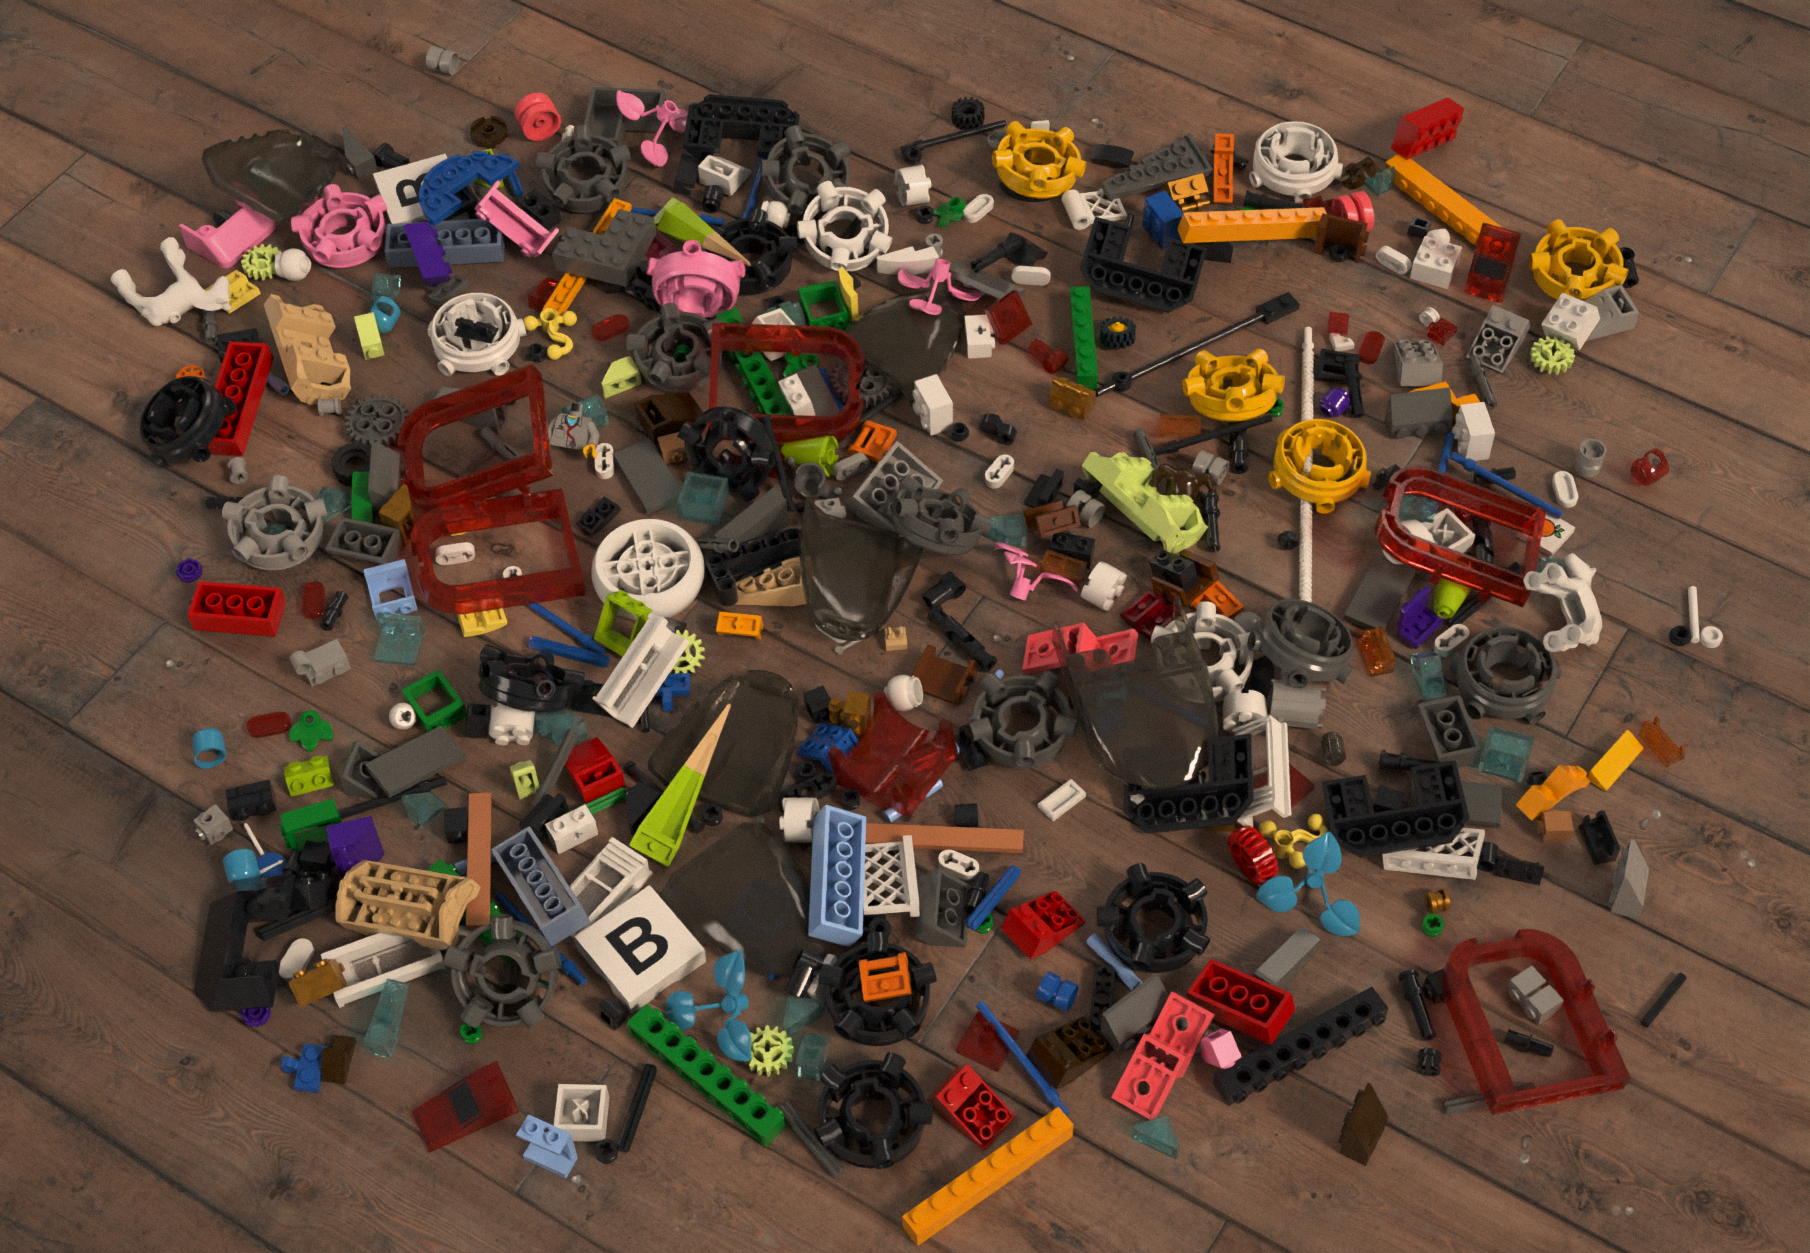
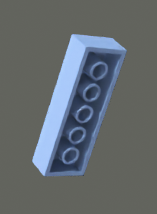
[808,805,866,947]

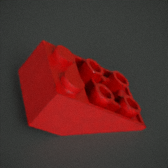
[564,737,626,804]
[1000,891,1086,960]
[926,1063,1016,1150]

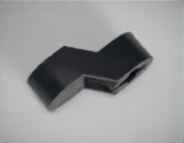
[980,413,1017,445]

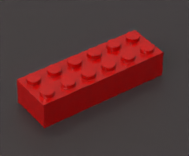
[208,341,274,456]

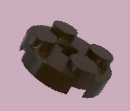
[471,116,508,149]
[1340,157,1378,190]

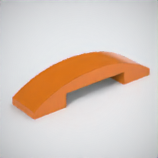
[1213,134,1234,204]

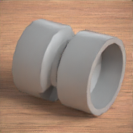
[426,46,459,75]
[1574,439,1606,477]
[1192,450,1229,485]
[1066,490,1105,528]

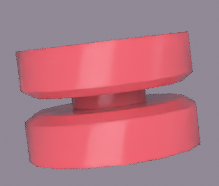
[514,93,561,141]
[1332,190,1374,232]

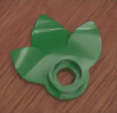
[933,197,966,227]
[783,350,820,377]
[289,710,333,752]

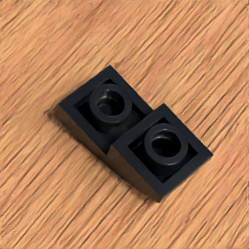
[1090,144,1134,168]
[632,278,662,314]
[576,496,621,535]

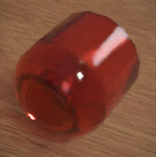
[1630,448,1669,486]

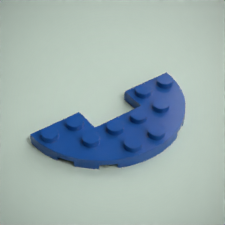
[419,151,519,226]

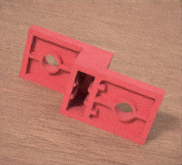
[1022,623,1138,679]
[1111,991,1215,1121]

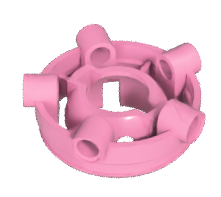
[291,184,387,268]
[647,240,745,319]

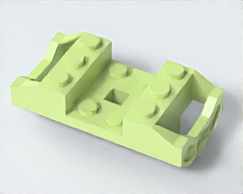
[1082,452,1208,554]

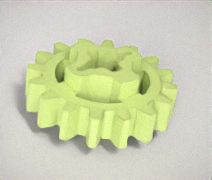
[241,244,282,280]
[1530,336,1575,375]
[670,630,705,674]
[744,1025,794,1077]

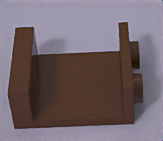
[1314,213,1370,264]
[1023,500,1081,537]
[1151,550,1220,608]
[910,644,978,706]

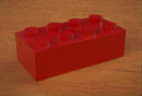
[1390,97,1465,160]
[188,581,286,637]
[1186,959,1295,1045]

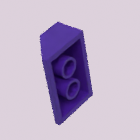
[403,222,453,287]
[326,816,385,879]

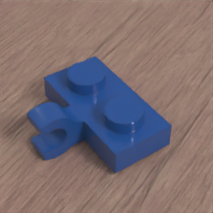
[654,673,690,711]
[280,1044,328,1093]

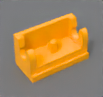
[716,612,764,640]

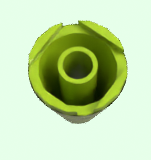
[780,436,839,477]
[1433,558,1478,619]

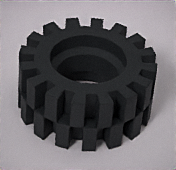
[951,97,985,130]

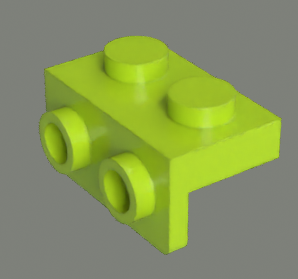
[284,756,334,797]

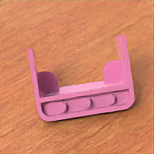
[179,181,276,268]
[475,181,559,258]

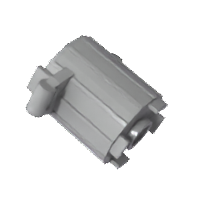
[1269,669,1326,729]

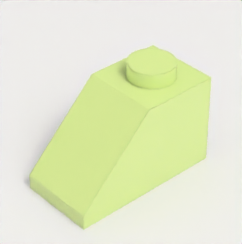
[354,312,385,360]
[601,356,641,398]
[509,760,540,799]

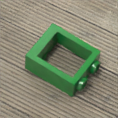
[798,280,849,335]
[401,670,467,733]
[279,798,342,851]

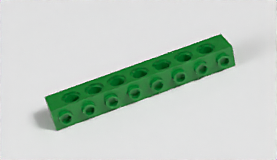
[715,307,796,437]
[627,1004,785,1147]

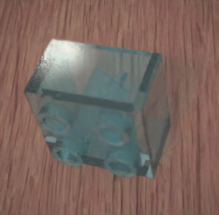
[677,472,729,525]
[1478,726,1534,783]

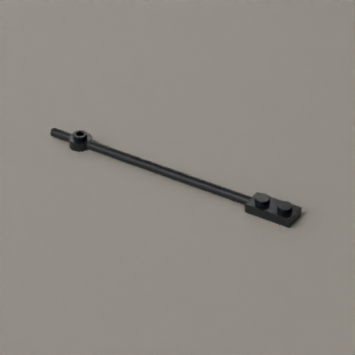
[1094,292,1300,397]

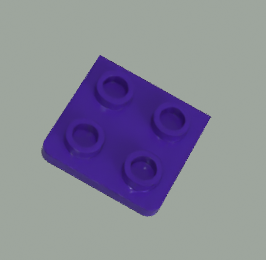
[1396,586,1444,649]

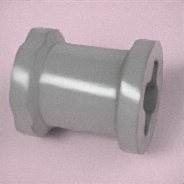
[926,233,943,258]
[318,396,341,416]
[227,457,249,484]

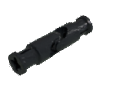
[1228,420,1248,474]
[1472,514,1497,587]
[927,605,997,672]

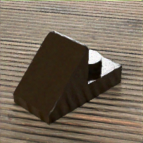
[321,1035,357,1084]

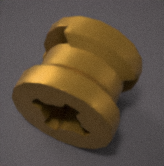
[1425,888,1450,914]

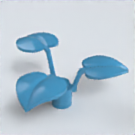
[1256,831,1360,936]
[664,950,752,1061]

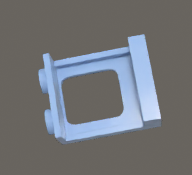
[363,559,418,621]
[516,1114,578,1178]

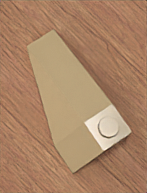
[735,555,815,606]

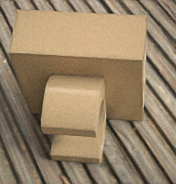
[884,626,907,651]

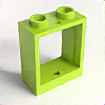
[594,590,653,657]

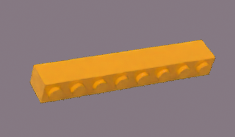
[1383,154,1513,260]
[1177,207,1327,243]
[902,1107,1074,1246]

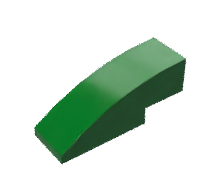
[352,471,375,524]

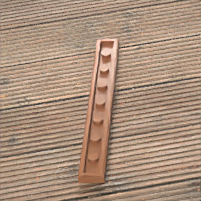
[466,792,492,931]
[865,823,1024,853]

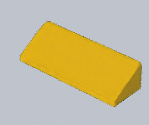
[1588,730,1644,792]

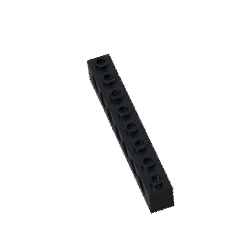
[1213,987,1389,1106]

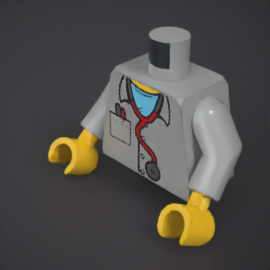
[535,402,600,458]

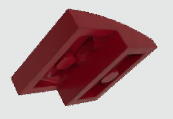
[1120,590,1182,641]

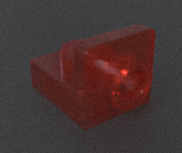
[1327,312,1349,334]
[1427,318,1458,346]

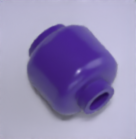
[1319,388,1350,418]

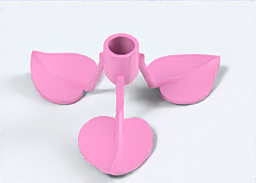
[616,90,688,167]
[898,259,983,315]
[995,542,1078,601]

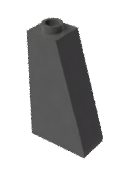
[433,386,508,435]
[714,487,789,544]
[1254,926,1321,990]

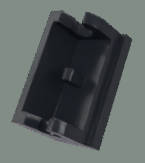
[672,154,702,195]
[1578,810,1621,865]

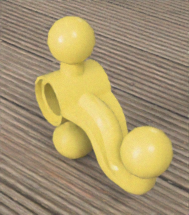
[523,308,577,360]
[1259,814,1329,869]

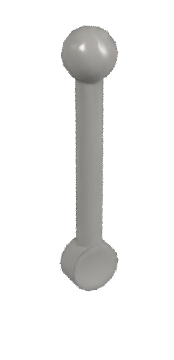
[835,629,874,655]

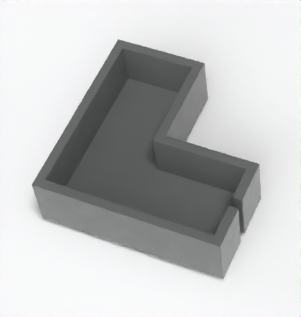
[584,87,666,146]
[552,209,656,287]

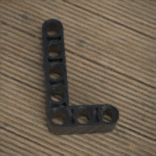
[704,528,805,606]

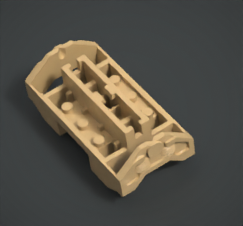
[264,294,351,405]
[336,860,481,950]

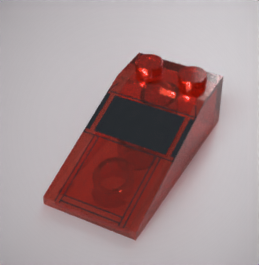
[1464,222,1522,304]
[412,1061,519,1153]

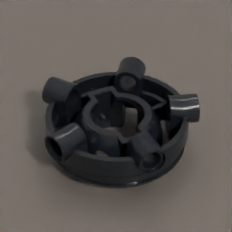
[706,209,798,295]
[140,376,236,468]
[677,406,777,502]
[478,644,585,712]
[1097,863,1211,973]
[818,932,937,1046]
[814,1052,933,1169]

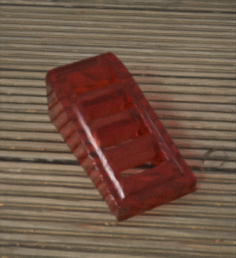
[528,277,561,312]

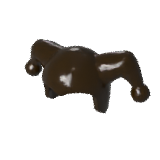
[1149,463,1217,501]

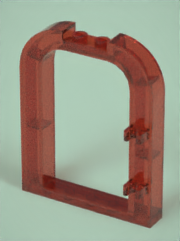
[708,322,865,442]
[398,364,553,514]
[1375,466,1546,608]
[411,486,585,614]
[1442,929,1631,1115]

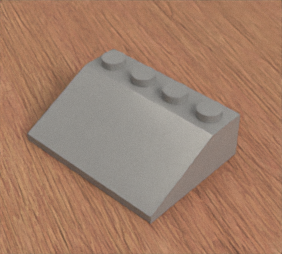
[844,441,943,538]

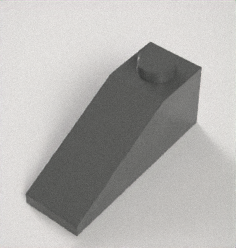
[342,126,377,180]

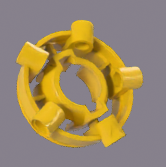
[992,121,1087,199]
[1528,219,1629,301]
[1182,348,1285,422]
[1268,419,1371,514]

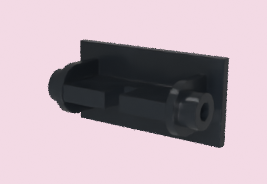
[454,317,499,344]
[953,725,989,771]
[1494,855,1545,886]

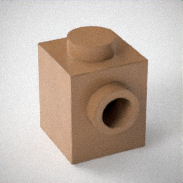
[657,432,688,465]
[1537,810,1574,843]

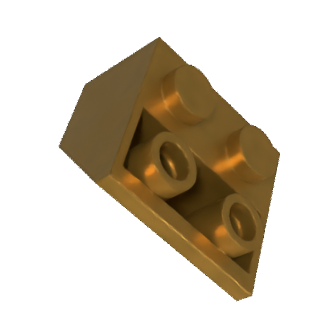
[379,484,418,547]

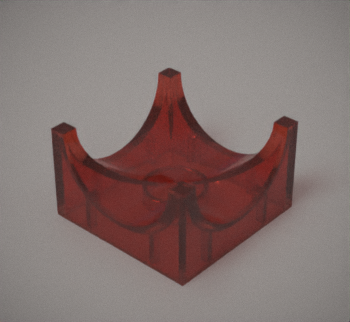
[828,690,958,818]

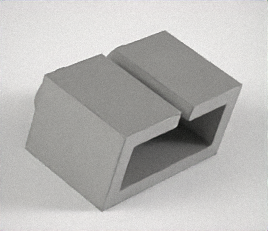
[1507,966,1564,1025]

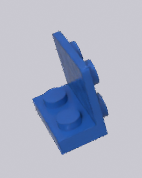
[796,723,863,777]

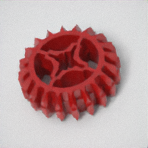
[1227,825,1279,886]

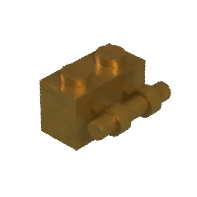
[1162,173,1210,213]
[1048,376,1096,420]
[829,690,872,739]
[288,958,347,1008]

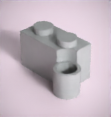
[289,639,351,687]

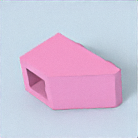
[1201,1028,1242,1069]

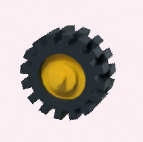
[1100,316,1136,350]

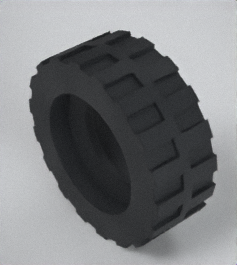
[331,442,371,487]

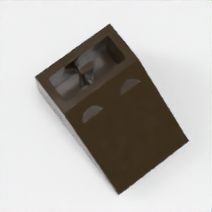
[634,393,703,445]
[1026,1017,1114,1090]
[1338,1083,1389,1166]

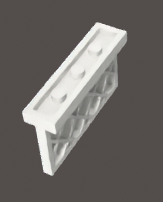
[1382,828,1485,880]
[863,835,920,917]

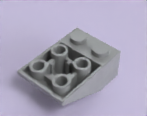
[1584,285,1639,341]
[1466,305,1530,373]
[1393,339,1443,386]
[1608,839,1649,919]

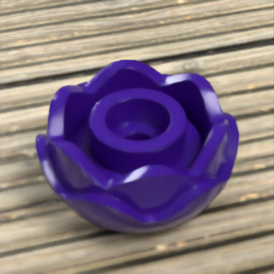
[176,558,203,583]
[241,1008,271,1027]

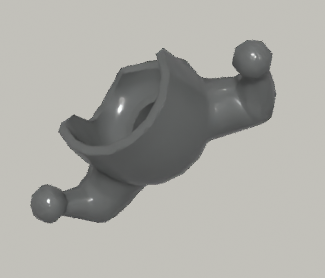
[786,457,842,499]

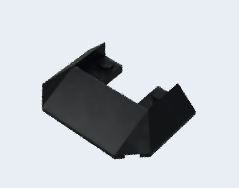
[683,94,800,167]
[1080,217,1207,313]
[1123,734,1254,834]
[1321,760,1470,858]
[194,875,295,1012]

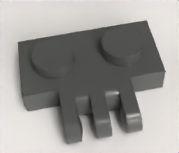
[427,274,470,307]

